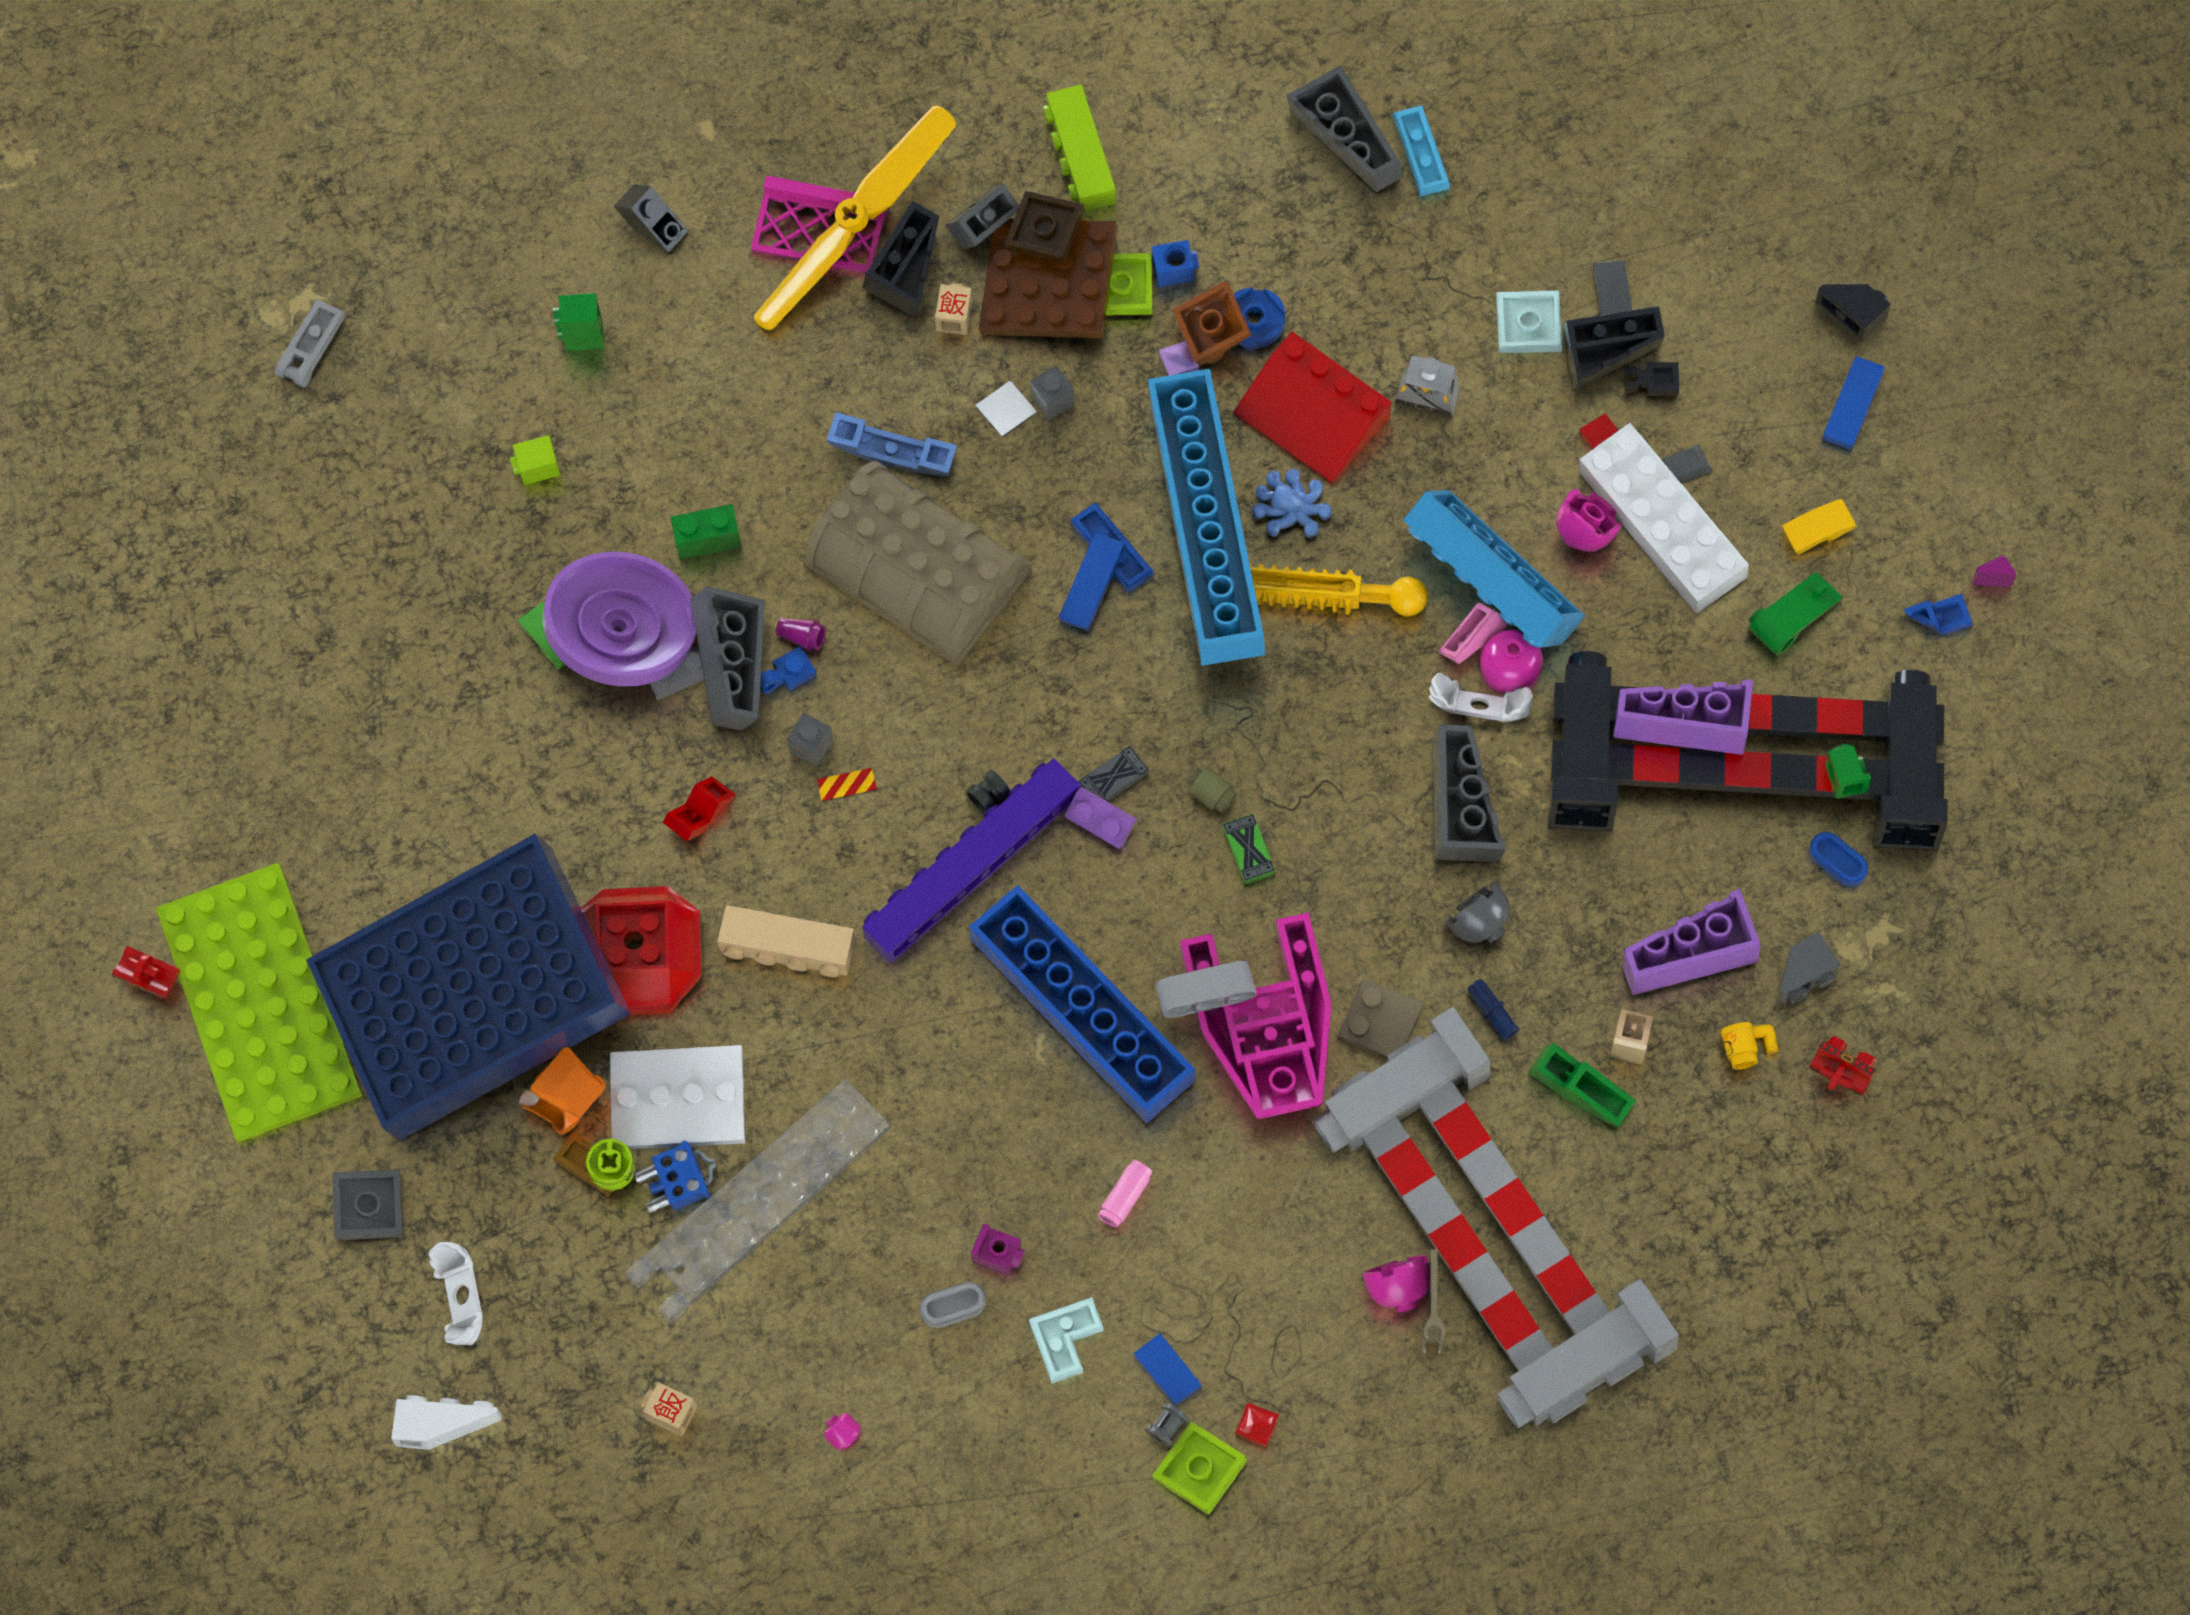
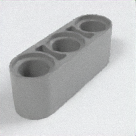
[1156,961,1257,1018]

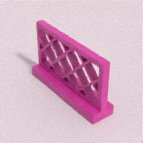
[751,175,889,274]

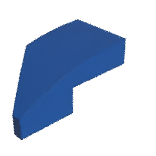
[1904,593,1973,635]

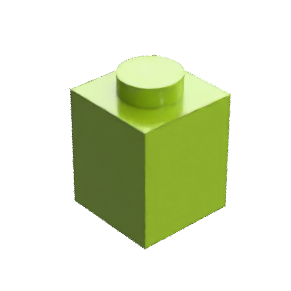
[510,435,560,485]

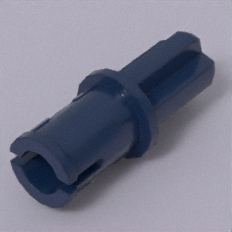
[1467,979,1520,1041]

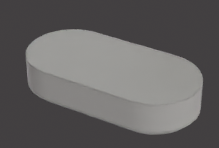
[920,1282,986,1328]

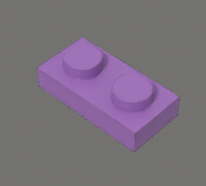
[1064,787,1137,849]

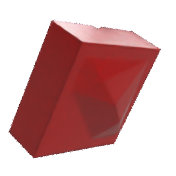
[1235,1402,1279,1448]

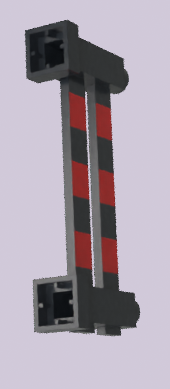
[1548,651,1948,850]

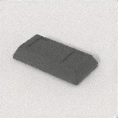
[1661,444,1712,484]

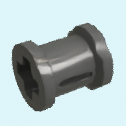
[1145,1402,1189,1447]

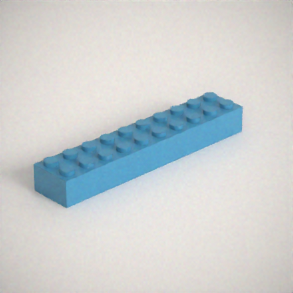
[1148,369,1265,666]

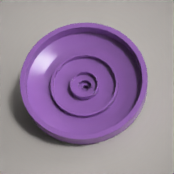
[543,552,696,686]

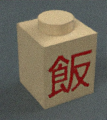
[935,283,973,335]
[641,1382,697,1437]

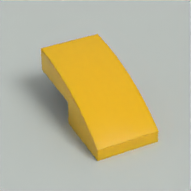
[1782,499,1857,555]

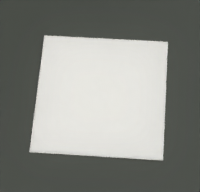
[976,381,1037,436]

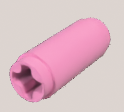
[1098,1160,1152,1228]

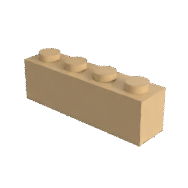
[717,905,856,977]

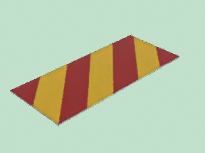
[817,768,877,801]

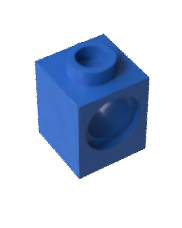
[1151,240,1199,288]

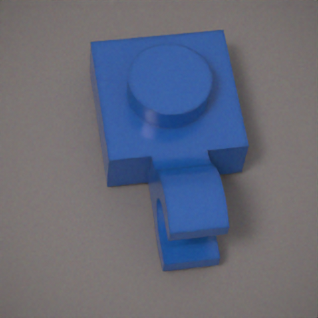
[760,646,817,694]

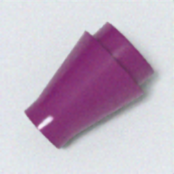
[776,617,826,651]

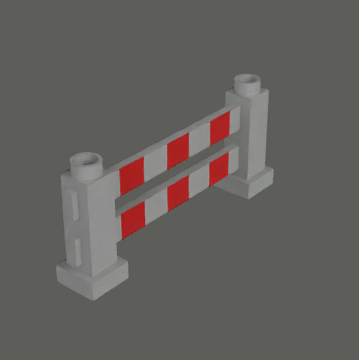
[1312,1007,1679,1429]

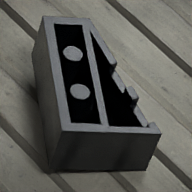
[862,201,939,319]
[1562,306,1665,391]

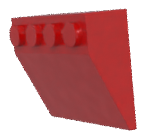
[1233,331,1391,485]

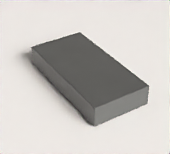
[1593,260,1632,315]

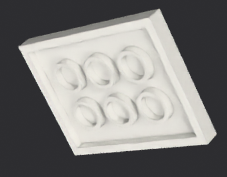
[610,1045,745,1150]

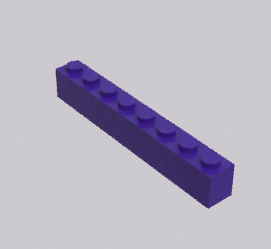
[862,758,1080,964]

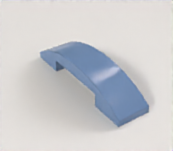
[827,412,957,476]

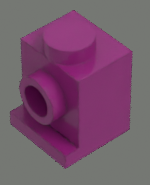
[971,1223,1025,1276]

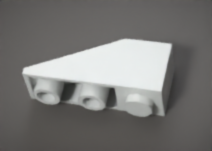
[391,1395,502,1450]

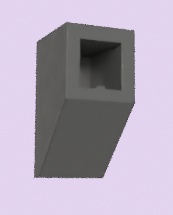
[1777,932,1840,1006]

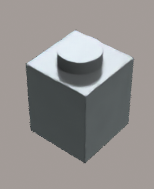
[1030,365,1075,421]
[787,712,834,767]

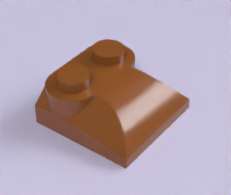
[1172,280,1252,366]

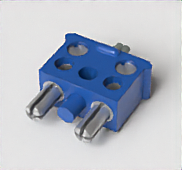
[634,1140,717,1213]

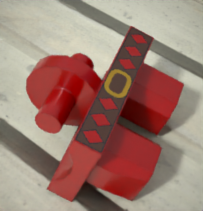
[112,946,181,999]
[1810,1036,1876,1095]

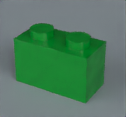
[553,293,604,351]
[670,504,742,560]

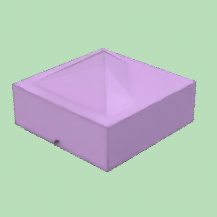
[1159,341,1199,376]

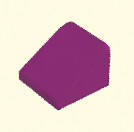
[1972,555,2016,587]

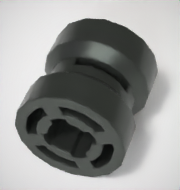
[966,770,1010,814]

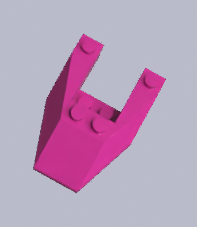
[1180,913,1332,1119]

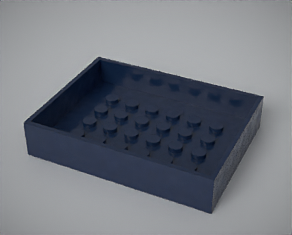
[306,834,631,1140]

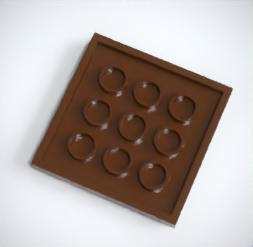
[979,219,1118,338]

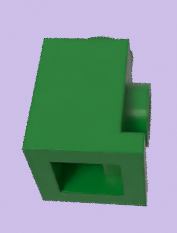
[1825,744,1871,799]

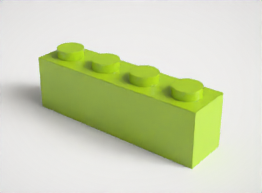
[1042,84,1116,212]

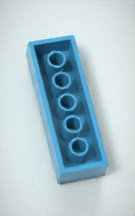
[1403,490,1585,648]

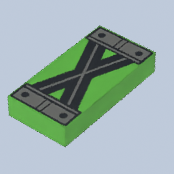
[1223,814,1275,885]

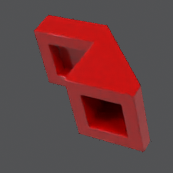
[662,776,736,841]

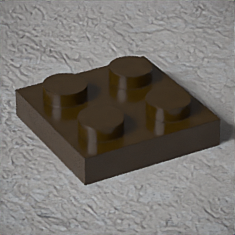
[1005,191,1085,264]

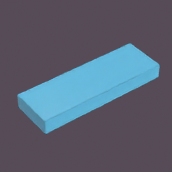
[1392,105,1450,197]

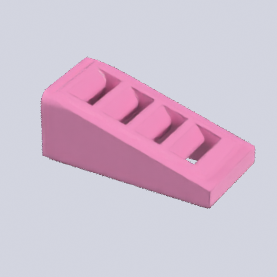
[1438,603,1508,664]

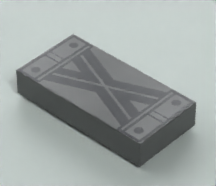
[1078,746,1149,802]

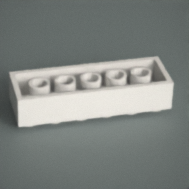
[1579,423,1749,614]

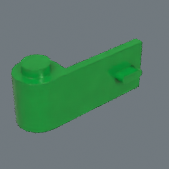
[1749,572,1843,656]

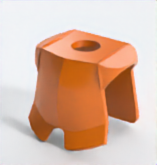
[519,1047,606,1135]

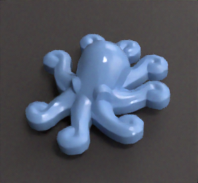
[1252,469,1332,538]

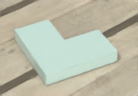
[1029,1297,1104,1384]

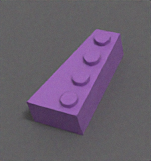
[1613,680,1753,755]
[1622,888,1761,995]

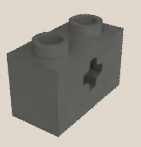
[946,184,1019,250]

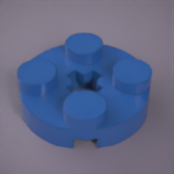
[1234,287,1285,351]

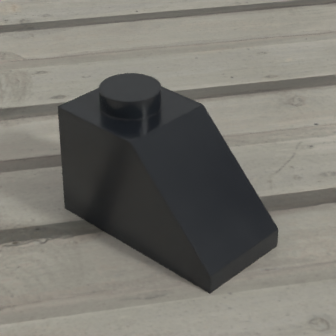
[1815,284,1891,342]

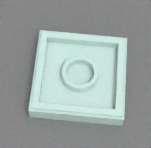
[1496,291,1562,353]

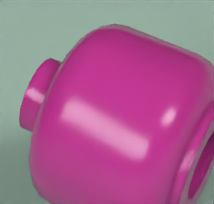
[824,1413,861,1450]

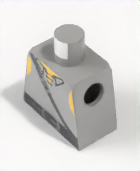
[1395,356,1460,417]

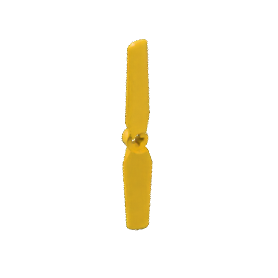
[754,106,956,330]

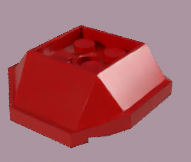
[581,886,702,1016]

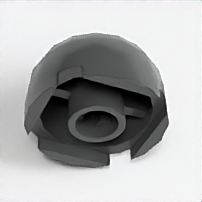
[1444,881,1510,943]

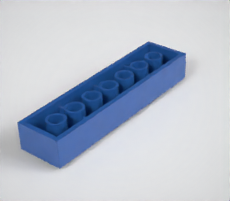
[969,885,1195,1124]

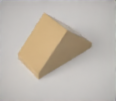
[1610,1009,1653,1065]

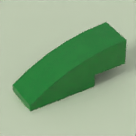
[1528,1043,1636,1128]

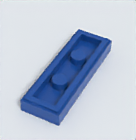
[1822,356,1885,450]
[1070,502,1154,593]
[1058,532,1126,632]

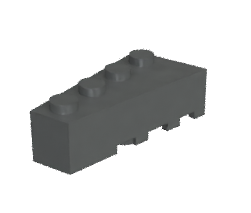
[1286,66,1403,192]
[690,586,765,731]
[1433,724,1506,862]

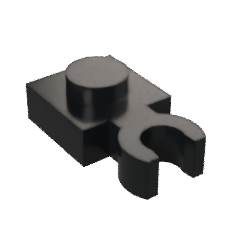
[1624,362,1679,396]

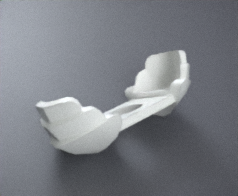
[1429,673,1533,722]
[428,1242,483,1345]

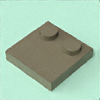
[1337,979,1423,1060]

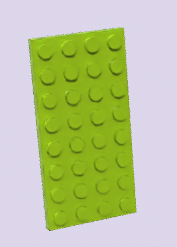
[155,862,362,1143]

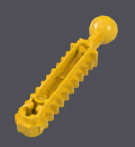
[1249,563,1428,617]

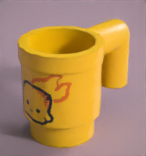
[1720,1022,1780,1070]

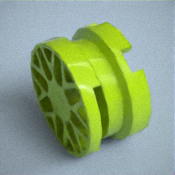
[586,1138,635,1191]

